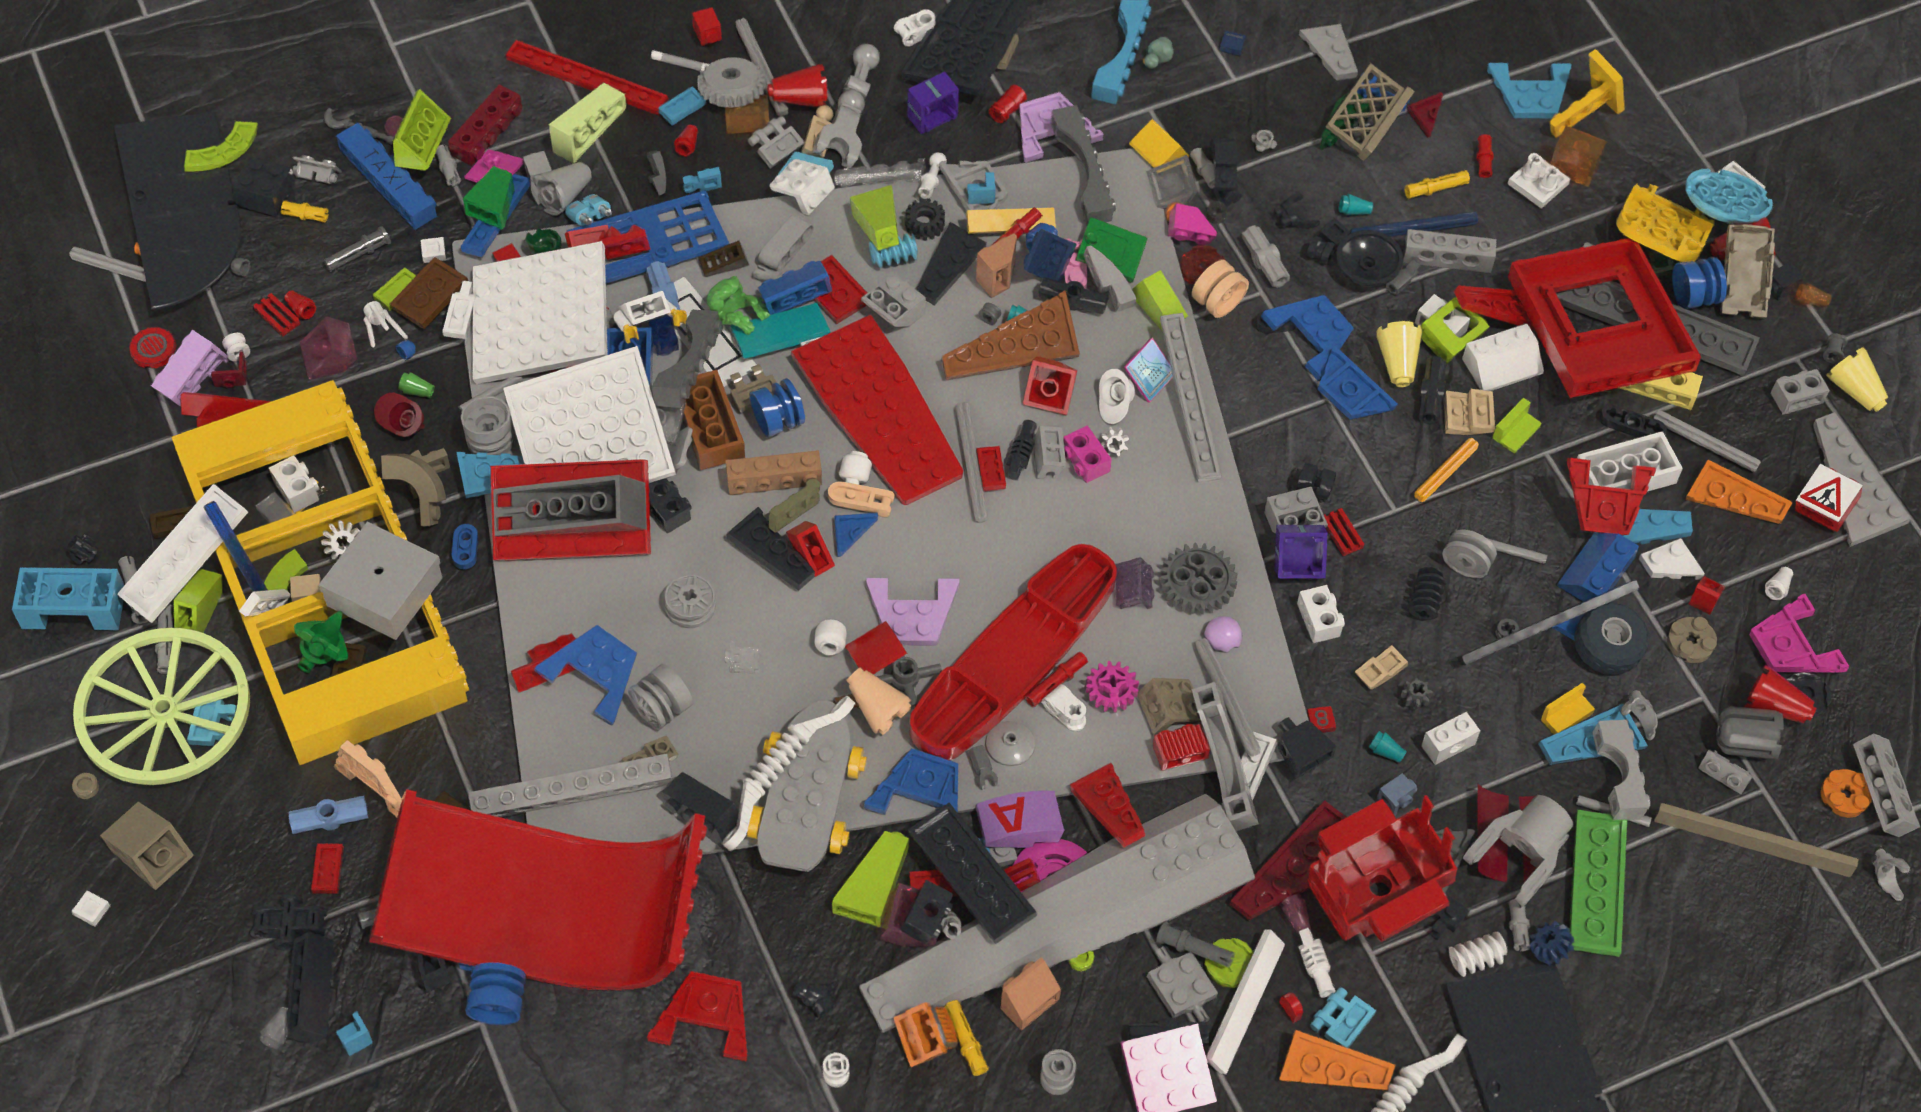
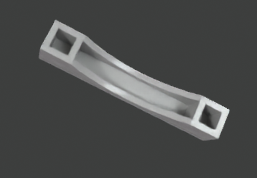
[1192,682,1259,831]

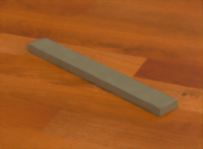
[1654,803,1858,877]

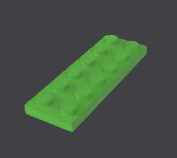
[1569,810,1627,957]

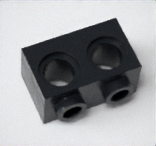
[649,478,692,534]

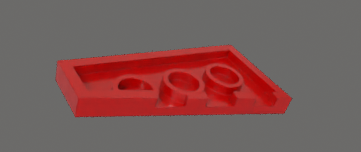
[1453,286,1535,330]
[1070,763,1145,847]

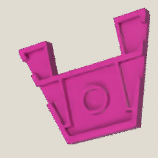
[1749,594,1849,672]

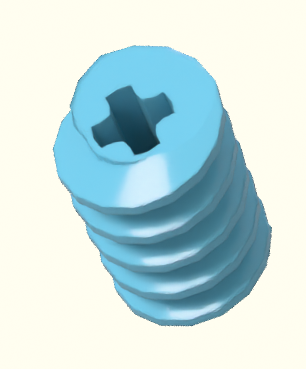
[869,233,917,268]

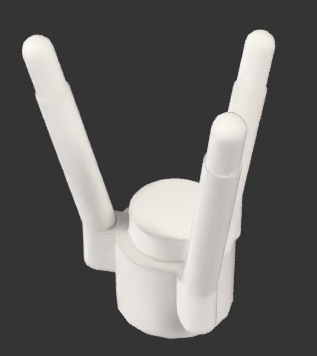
[363,301,408,348]

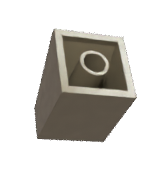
[100,802,194,890]

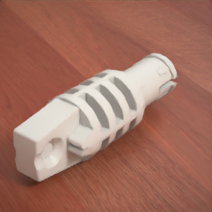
[1298,928,1335,997]

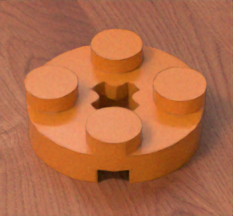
[1821,769,1872,818]

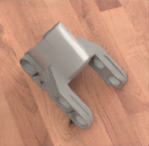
[1463,795,1573,906]

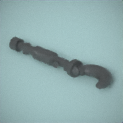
[324,108,394,145]

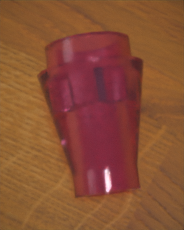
[1281,894,1311,934]

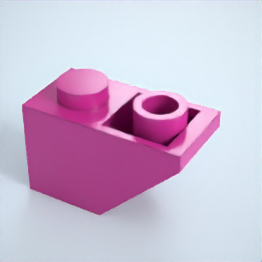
[1168,203,1217,245]

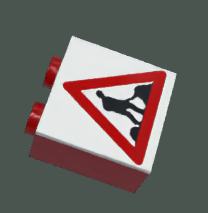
[1795,464,1863,532]

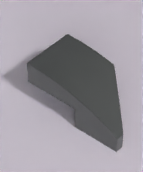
[646,150,666,195]

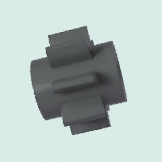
[1401,678,1433,710]

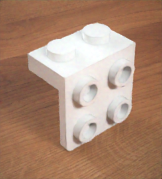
[770,159,835,215]

